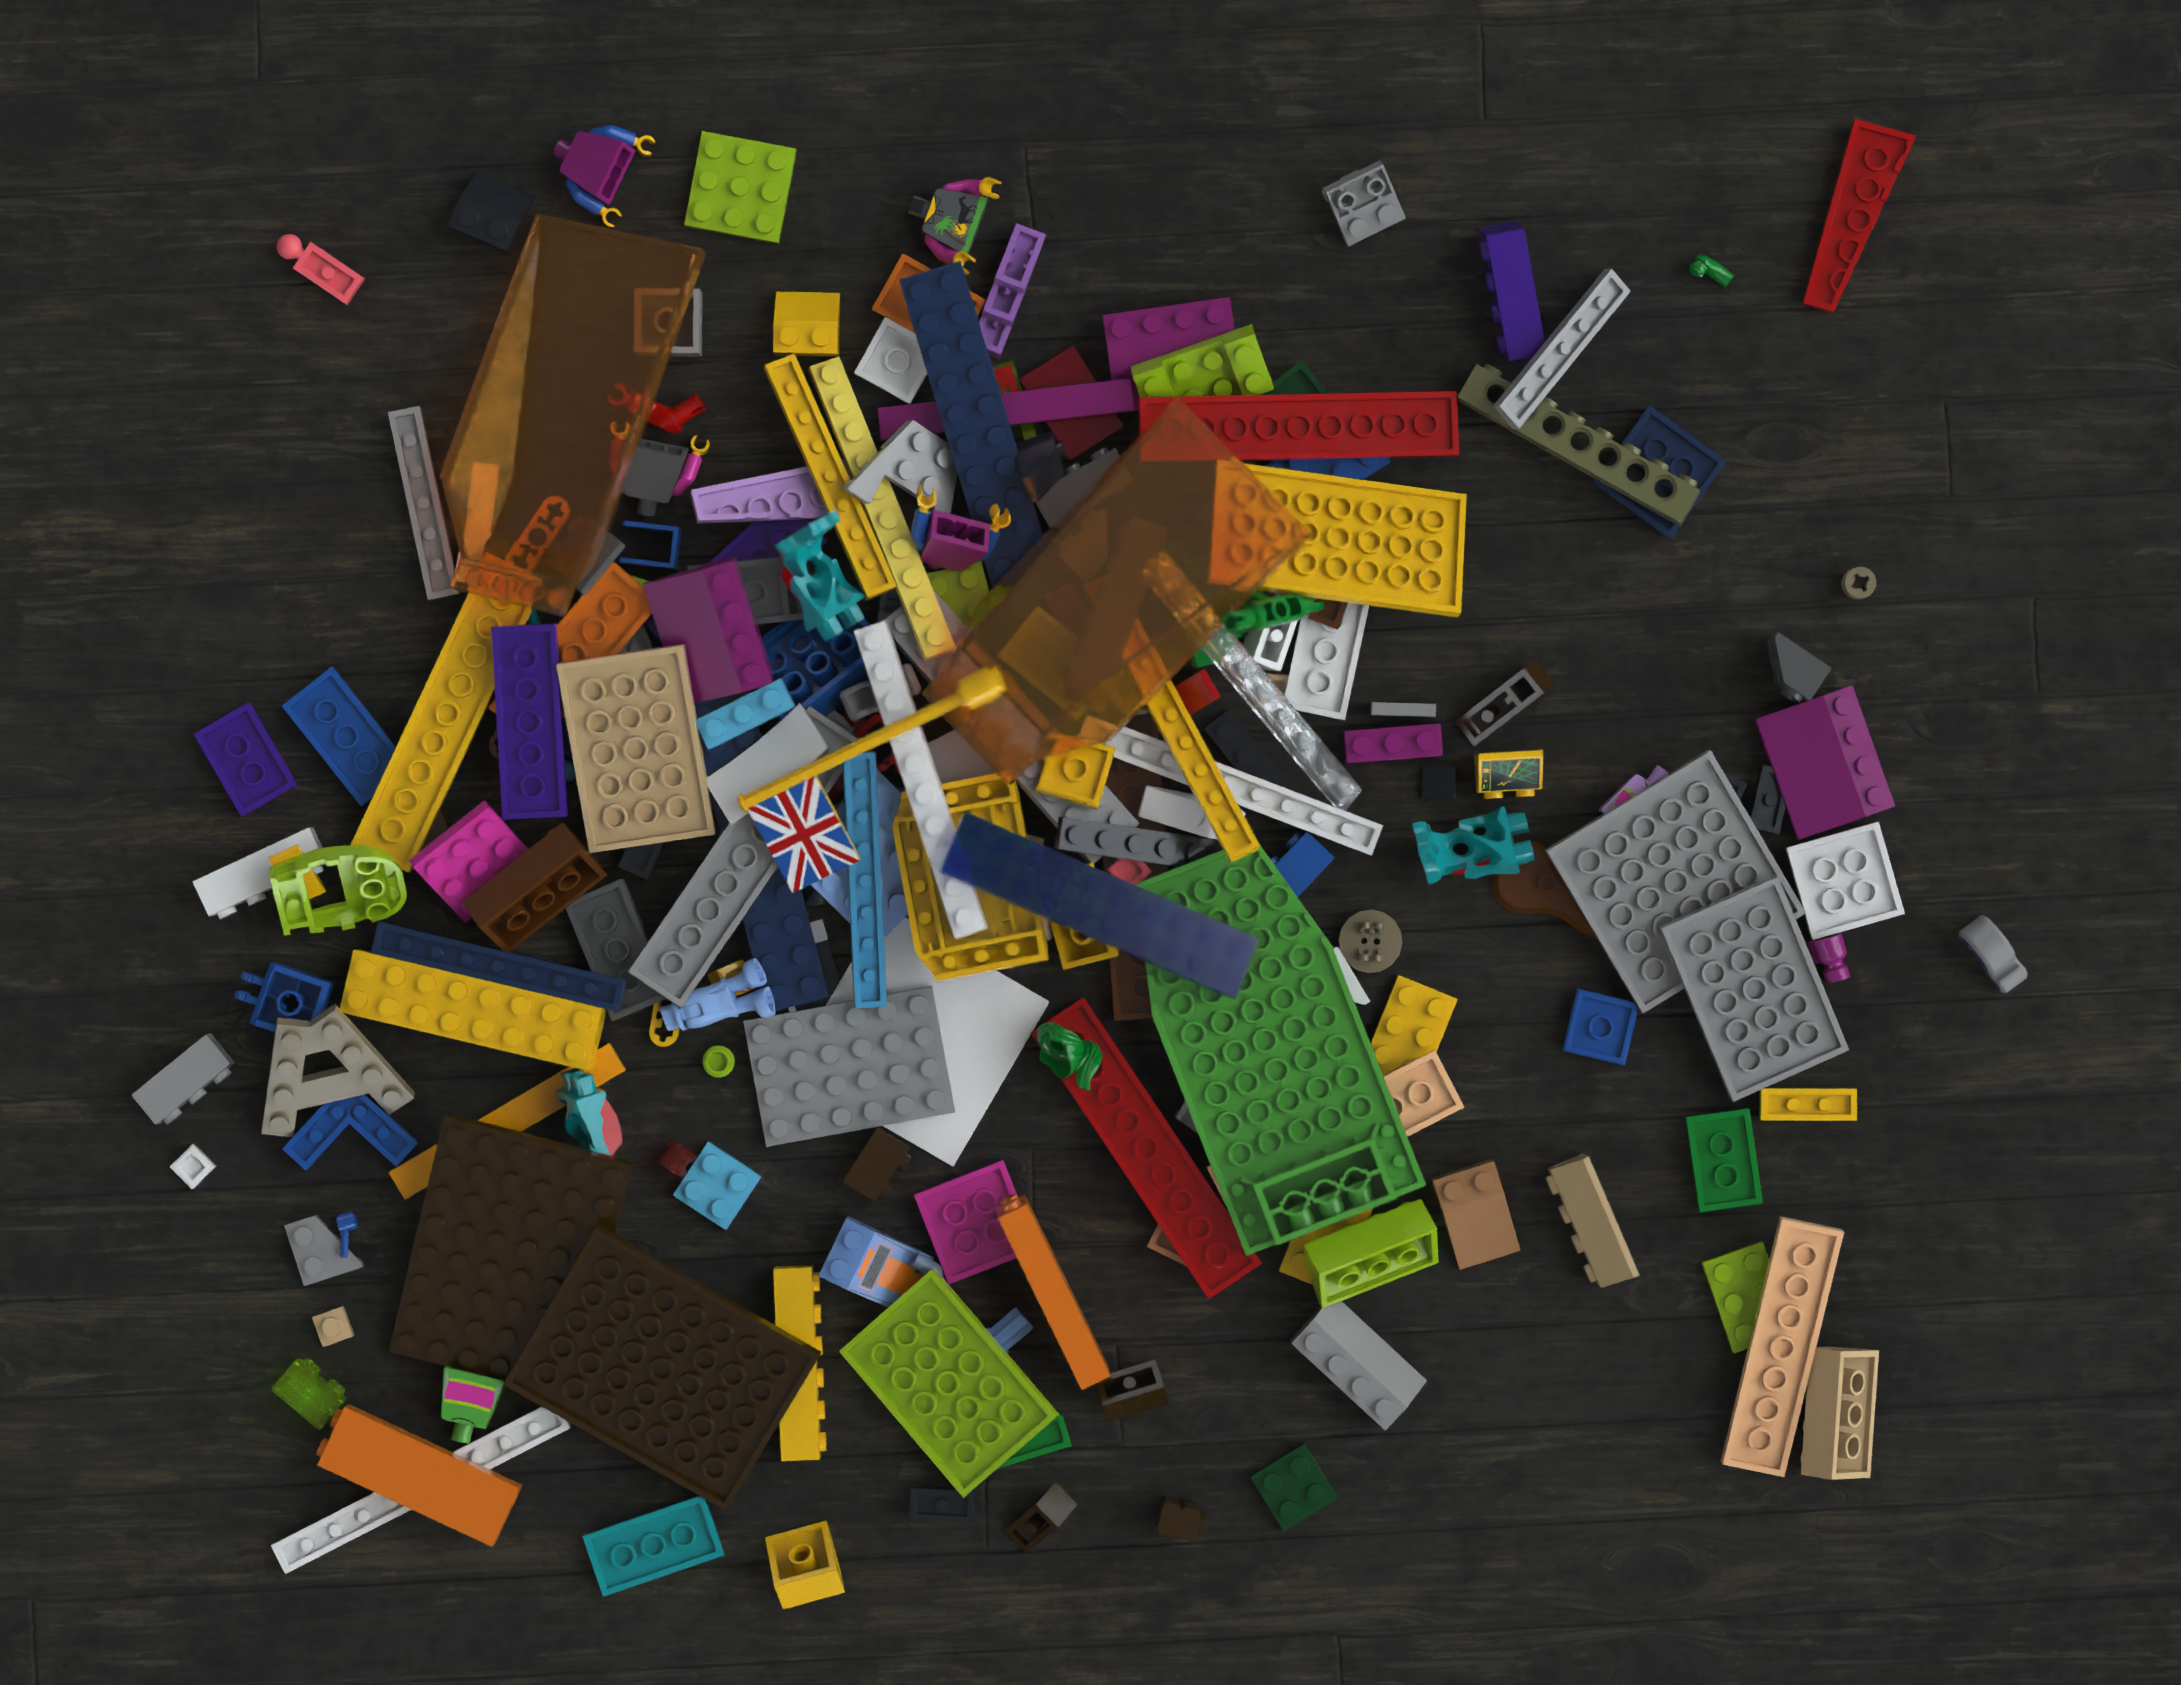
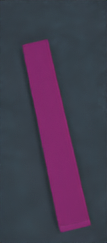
[878,378,1135,441]

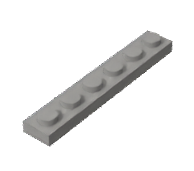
[1493,269,1631,429]
[388,406,460,601]

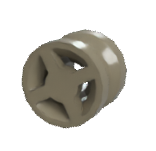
[1841,567,1876,600]

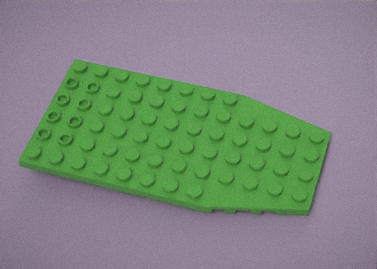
[1135,842,1426,1256]

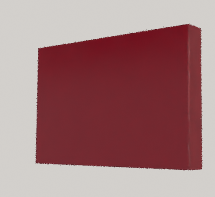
[1019,345,1124,461]

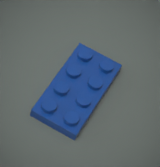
[282,667,396,807]

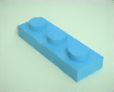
[696,678,796,750]

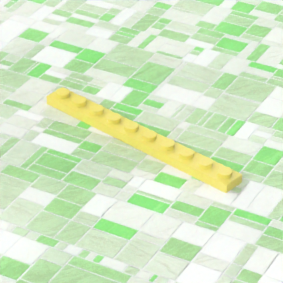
[808,356,956,661]

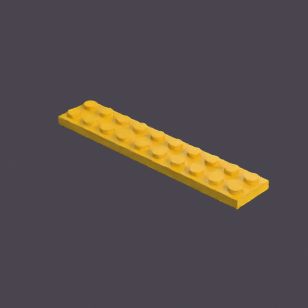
[351,555,546,873]
[1278,975,1458,1285]

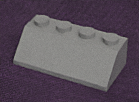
[1290,1301,1427,1431]

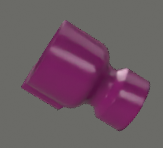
[1805,933,1851,983]

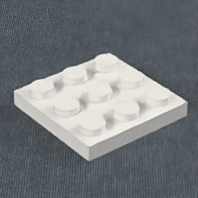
[1785,822,1905,940]

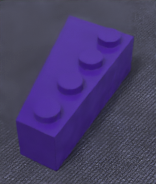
[1479,221,1545,361]

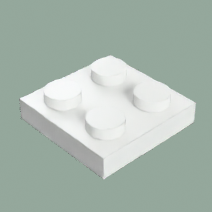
[854,317,927,404]

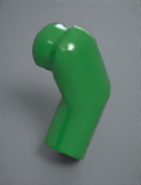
[1689,254,1734,288]

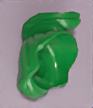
[1037,1021,1103,1091]

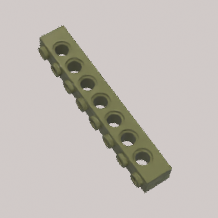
[1457,364,1700,527]

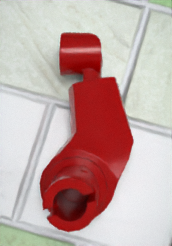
[609,383,706,434]

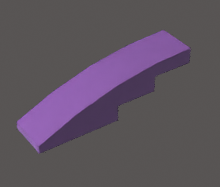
[979,223,1046,359]

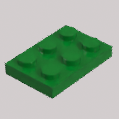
[1685,1108,1763,1212]

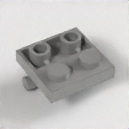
[1321,160,1406,246]

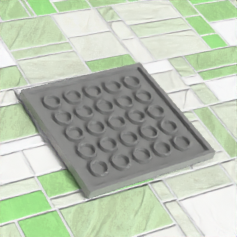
[1545,749,1806,1013]

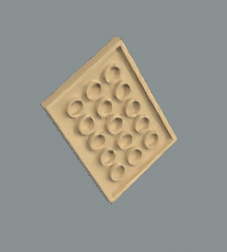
[556,644,717,853]

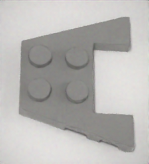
[842,420,958,514]

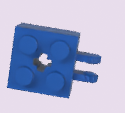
[234,962,336,1032]

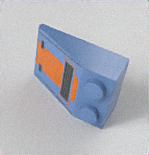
[819,1216,934,1307]

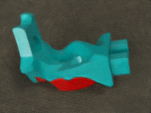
[774,510,865,642]
[1413,806,1535,884]
[556,1068,622,1156]

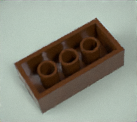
[462,823,607,952]

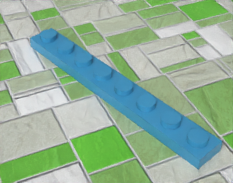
[843,751,887,1009]

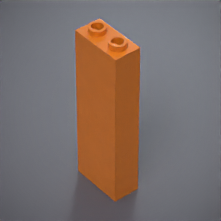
[996,1193,1111,1390]
[316,1404,522,1547]

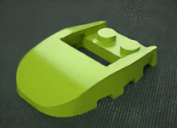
[269,845,407,936]

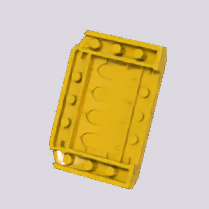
[892,770,1049,982]

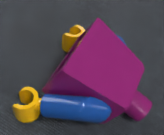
[554,125,655,227]
[911,485,1011,572]

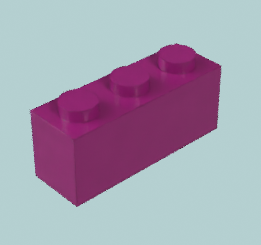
[1343,724,1443,764]

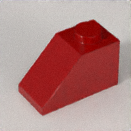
[1175,669,1221,715]

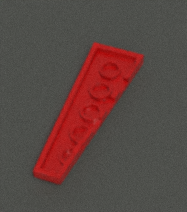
[1802,119,1916,313]

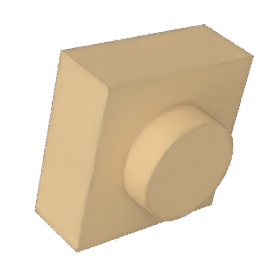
[312,1305,354,1347]

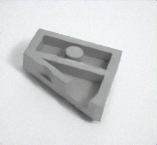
[284,1215,364,1286]

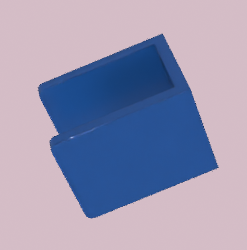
[618,521,682,571]

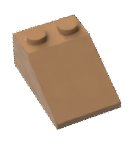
[1430,1159,1521,1270]

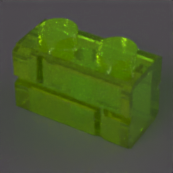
[271,1358,347,1431]

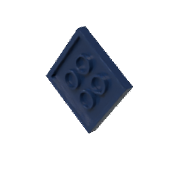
[1592,405,1727,540]

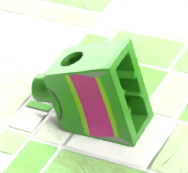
[441,1366,506,1444]

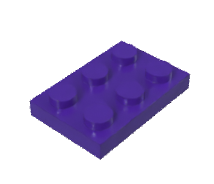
[194,702,298,817]

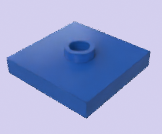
[1562,988,1639,1066]

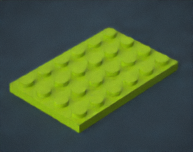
[839,1268,1059,1498]

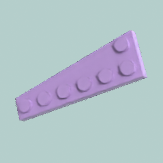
[690,459,867,523]

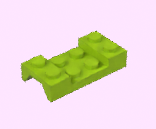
[1131,324,1274,397]

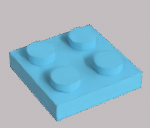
[673,1141,762,1230]

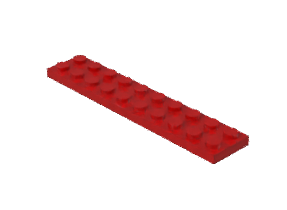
[1138,391,1459,463]
[1031,997,1262,1299]

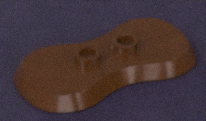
[1491,840,1596,937]

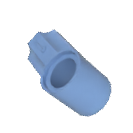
[986,1307,1033,1353]

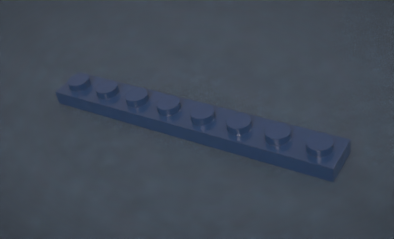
[371,922,627,1012]

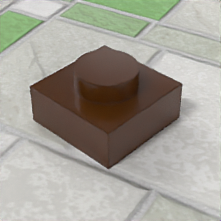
[1308,599,1348,630]

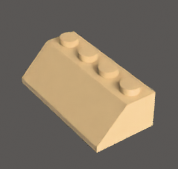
[1545,1153,1639,1288]
[1801,1347,1879,1480]

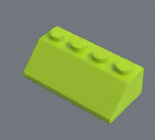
[1303,1199,1439,1309]

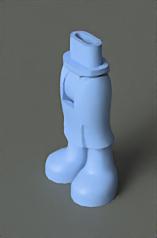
[660,958,776,1031]

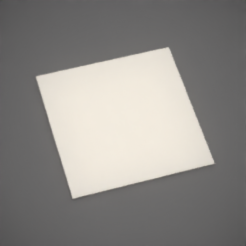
[826,917,1050,1166]

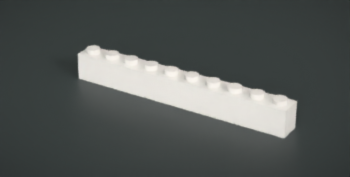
[854,621,989,939]

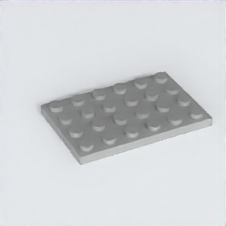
[1659,875,1849,1102]
[743,986,955,1147]

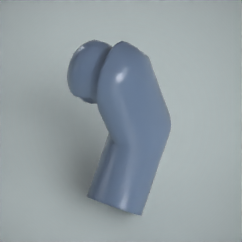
[910,1252,945,1280]

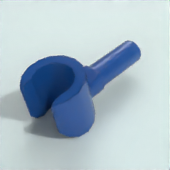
[337,1211,358,1258]

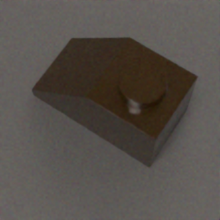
[1004,1482,1077,1553]

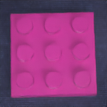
[409,800,528,923]
[914,1160,1017,1284]

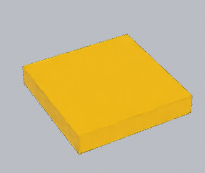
[1036,729,1116,810]

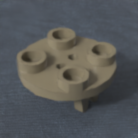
[1338,909,1402,973]

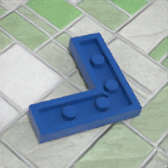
[283,1094,419,1171]

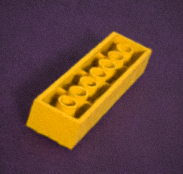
[340,949,607,1071]

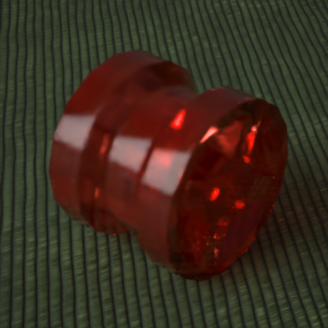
[657,1139,697,1177]

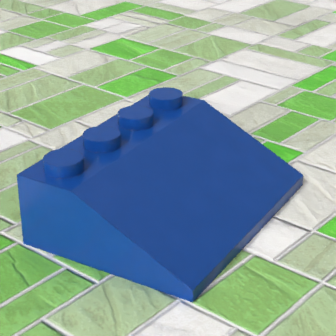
[755,614,870,721]

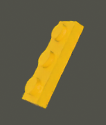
[1759,1088,1857,1121]

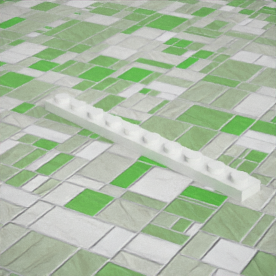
[1074,711,1383,856]
[271,1406,571,1574]

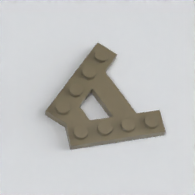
[261,1004,414,1137]

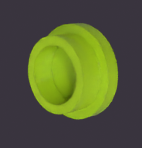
[703,1045,735,1078]

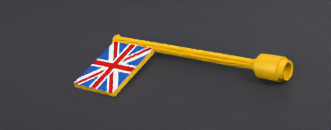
[737,667,1006,893]

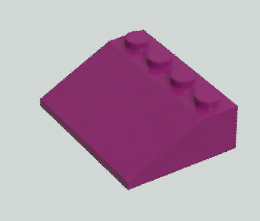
[1103,297,1234,414]
[643,556,774,703]
[1755,685,1895,840]

